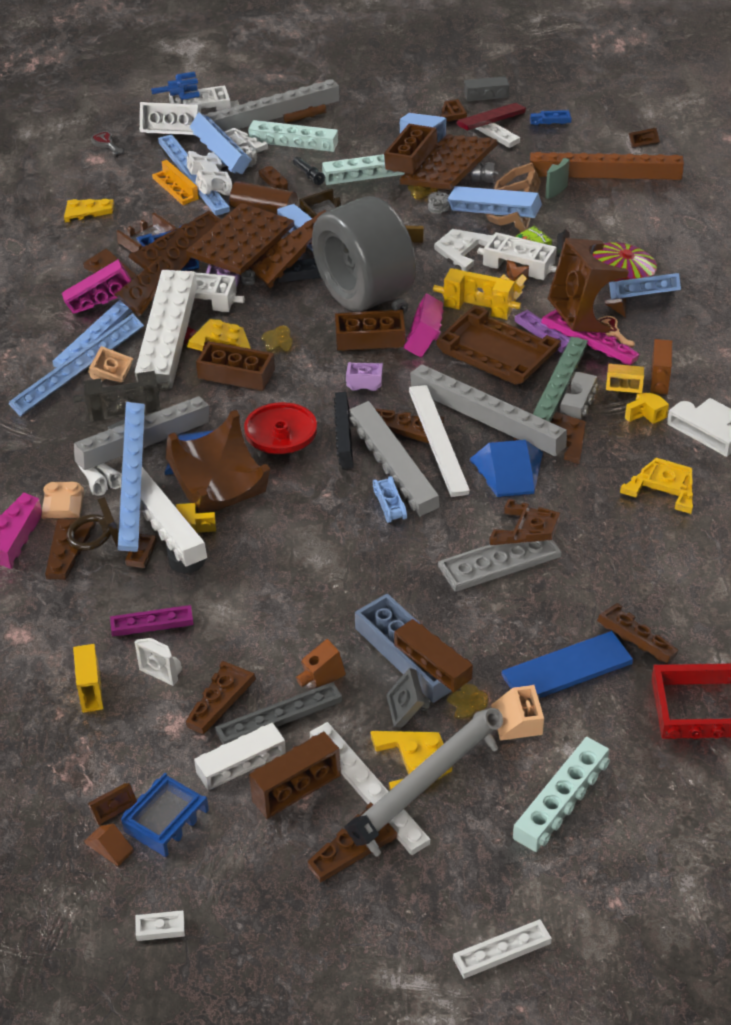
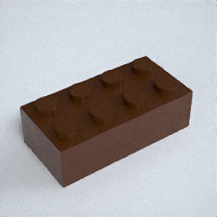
[384,124,437,174]
[335,310,405,351]
[196,341,275,391]
[249,731,341,819]

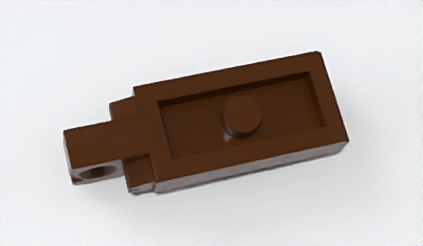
[258,166,288,190]

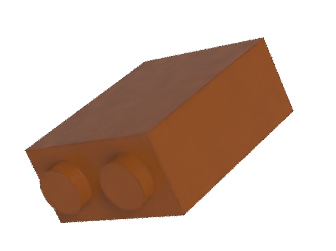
[650,339,672,395]

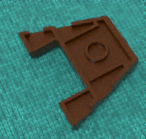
[514,412,586,464]
[489,499,561,545]

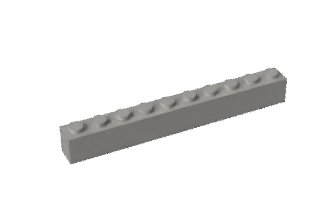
[205,79,339,132]
[411,364,567,457]

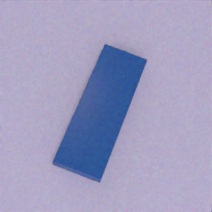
[501,631,633,699]

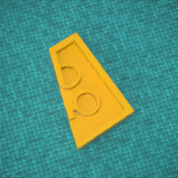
[64,199,114,223]

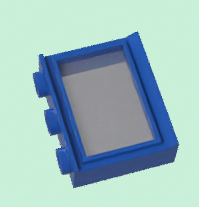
[121,773,209,857]

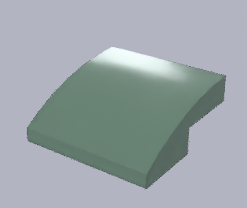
[545,158,570,199]

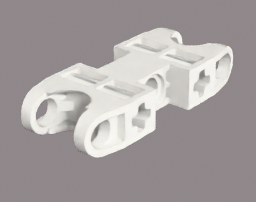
[187,151,232,196]

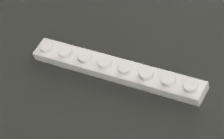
[310,722,430,855]

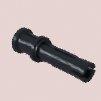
[293,156,325,185]

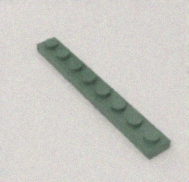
[533,337,588,422]

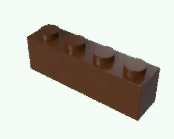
[394,619,473,692]

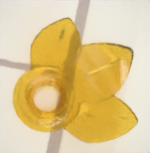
[408,185,438,199]
[261,326,293,352]
[447,684,489,719]

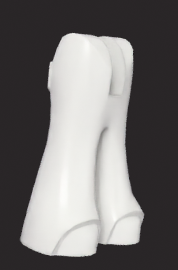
[78,463,122,496]

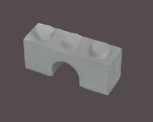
[560,372,599,420]

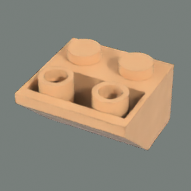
[491,685,544,741]

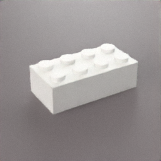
[140,102,201,135]

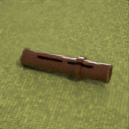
[283,104,327,123]

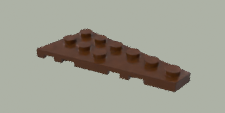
[249,210,326,288]
[128,211,221,271]

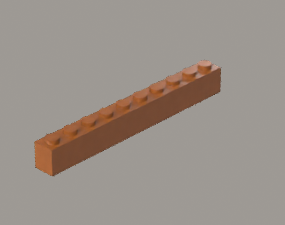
[530,152,684,180]

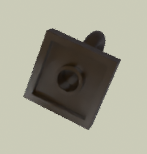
[66,497,119,551]

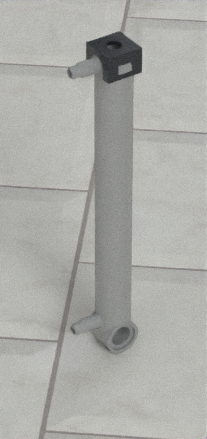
[344,708,503,856]

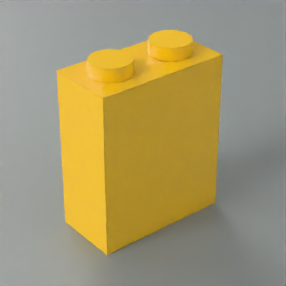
[606,364,644,393]
[73,644,104,713]

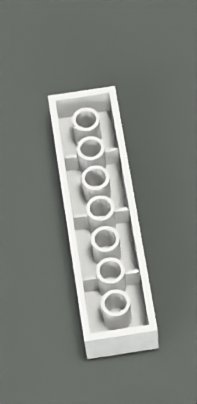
[135,270,197,388]

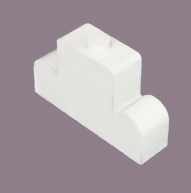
[667,398,731,457]

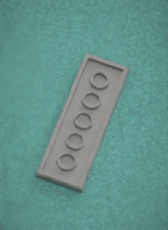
[438,540,562,592]

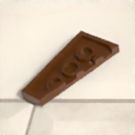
[114,255,175,316]
[597,603,679,663]

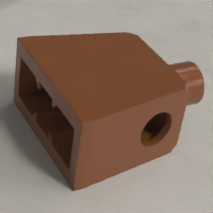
[295,639,346,688]

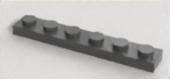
[215,682,342,745]

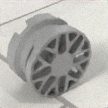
[428,192,449,213]

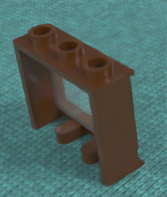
[116,213,177,252]

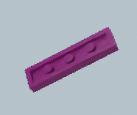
[110,605,194,637]

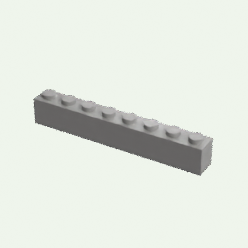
[74,396,209,470]
[349,401,440,517]

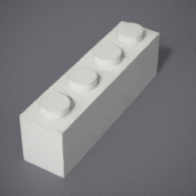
[194,723,286,791]

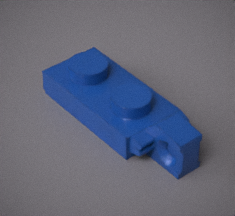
[530,110,572,125]

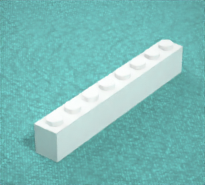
[121,467,207,566]

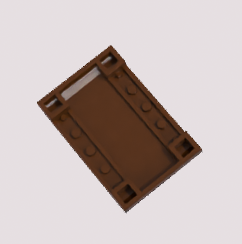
[436,305,561,385]

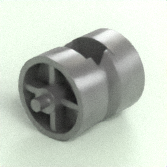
[469,162,498,183]

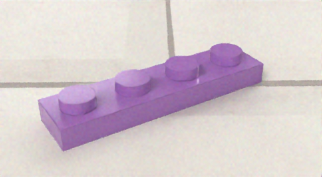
[515,310,570,353]

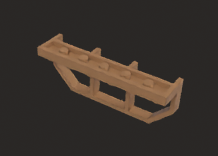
[486,163,541,233]

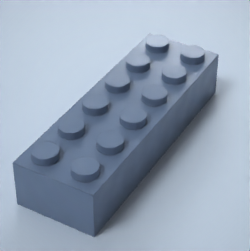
[355,593,452,703]

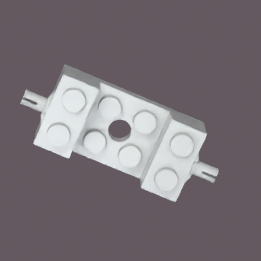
[169,85,239,112]
[477,232,557,280]
[195,272,245,312]

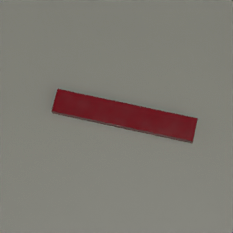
[457,103,526,131]

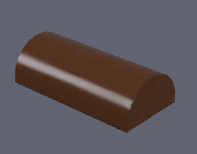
[229,181,298,215]

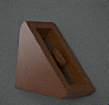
[629,128,660,148]
[605,297,626,318]

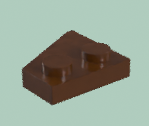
[440,99,467,122]

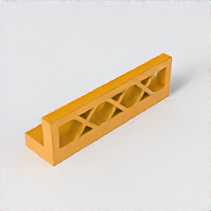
[152,160,199,205]

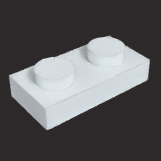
[135,910,185,941]

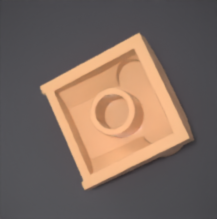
[88,346,134,383]
[41,482,84,519]

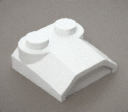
[135,638,182,686]

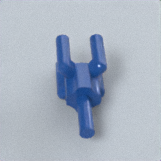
[151,71,200,100]

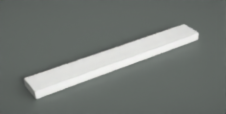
[409,385,470,497]

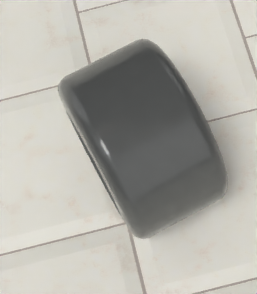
[312,196,416,312]

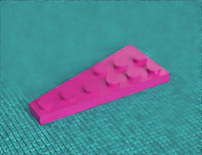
[541,309,640,365]

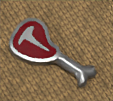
[91,131,124,156]

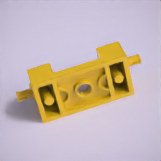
[433,268,521,320]

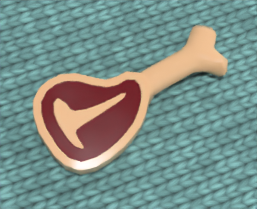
[598,316,635,348]

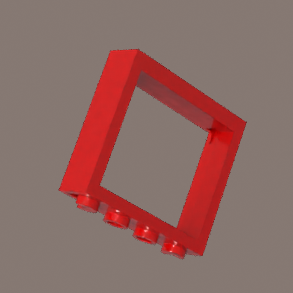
[652,663,731,739]

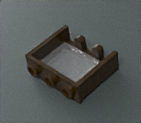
[298,188,341,218]

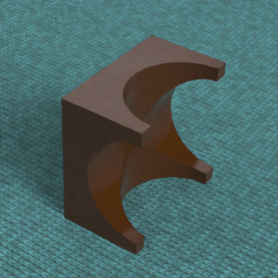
[547,238,629,333]
[166,409,270,513]

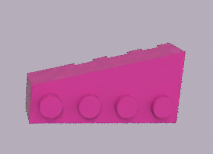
[62,259,132,314]
[404,293,444,358]
[0,493,42,569]

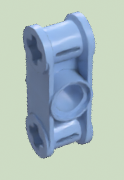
[373,476,407,523]

